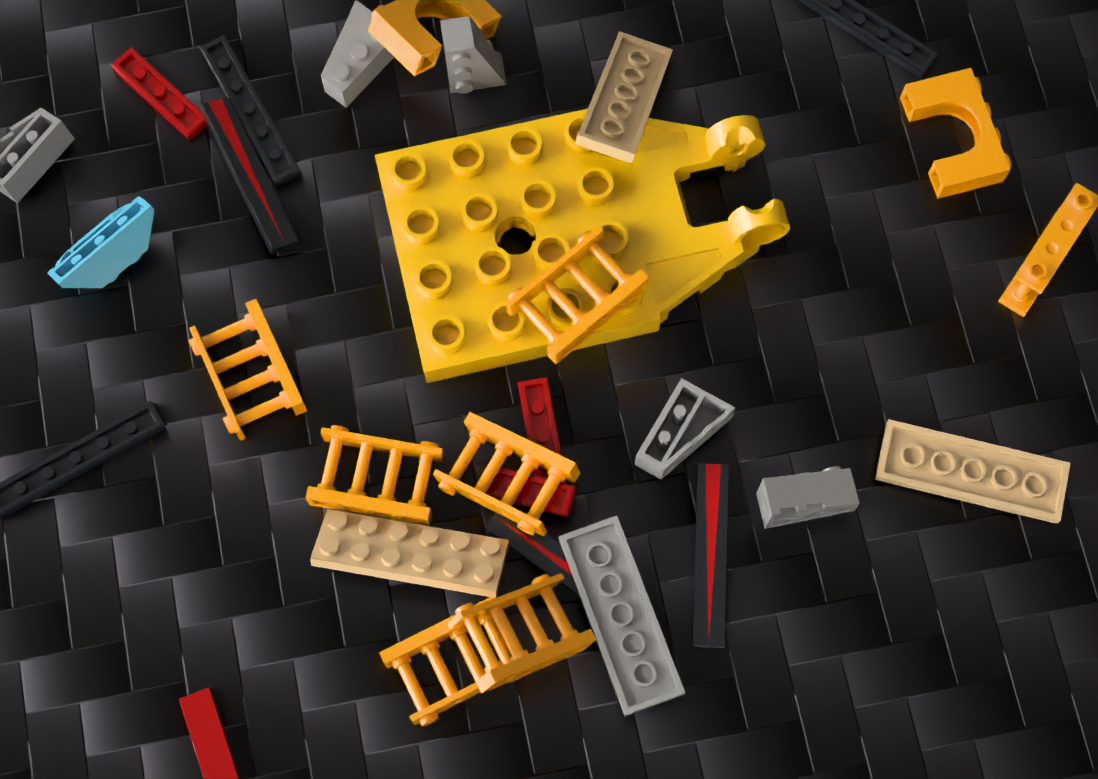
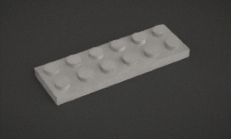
[558,515,685,716]

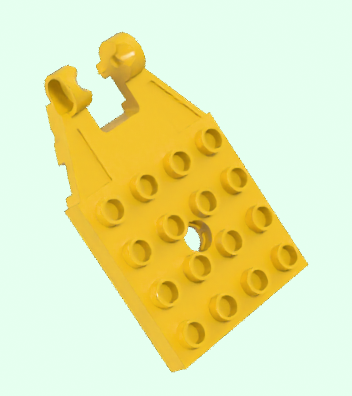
[375,109,790,383]

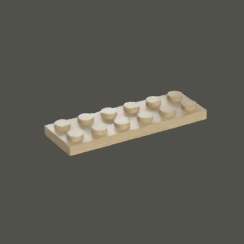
[575,31,673,163]
[875,419,1071,524]
[310,509,509,598]

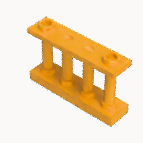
[998,183,1098,317]
[507,226,649,365]
[188,299,307,441]
[433,412,580,536]
[306,425,444,526]
[447,573,596,693]
[379,597,521,727]

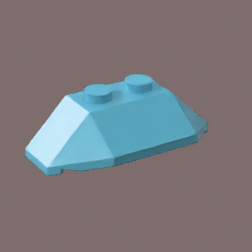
[48,196,154,288]

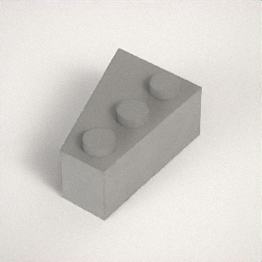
[321,0,394,108]
[440,16,507,94]
[0,108,75,203]
[635,378,735,479]
[756,466,860,529]

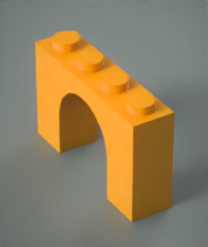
[368,0,502,76]
[900,68,1011,199]

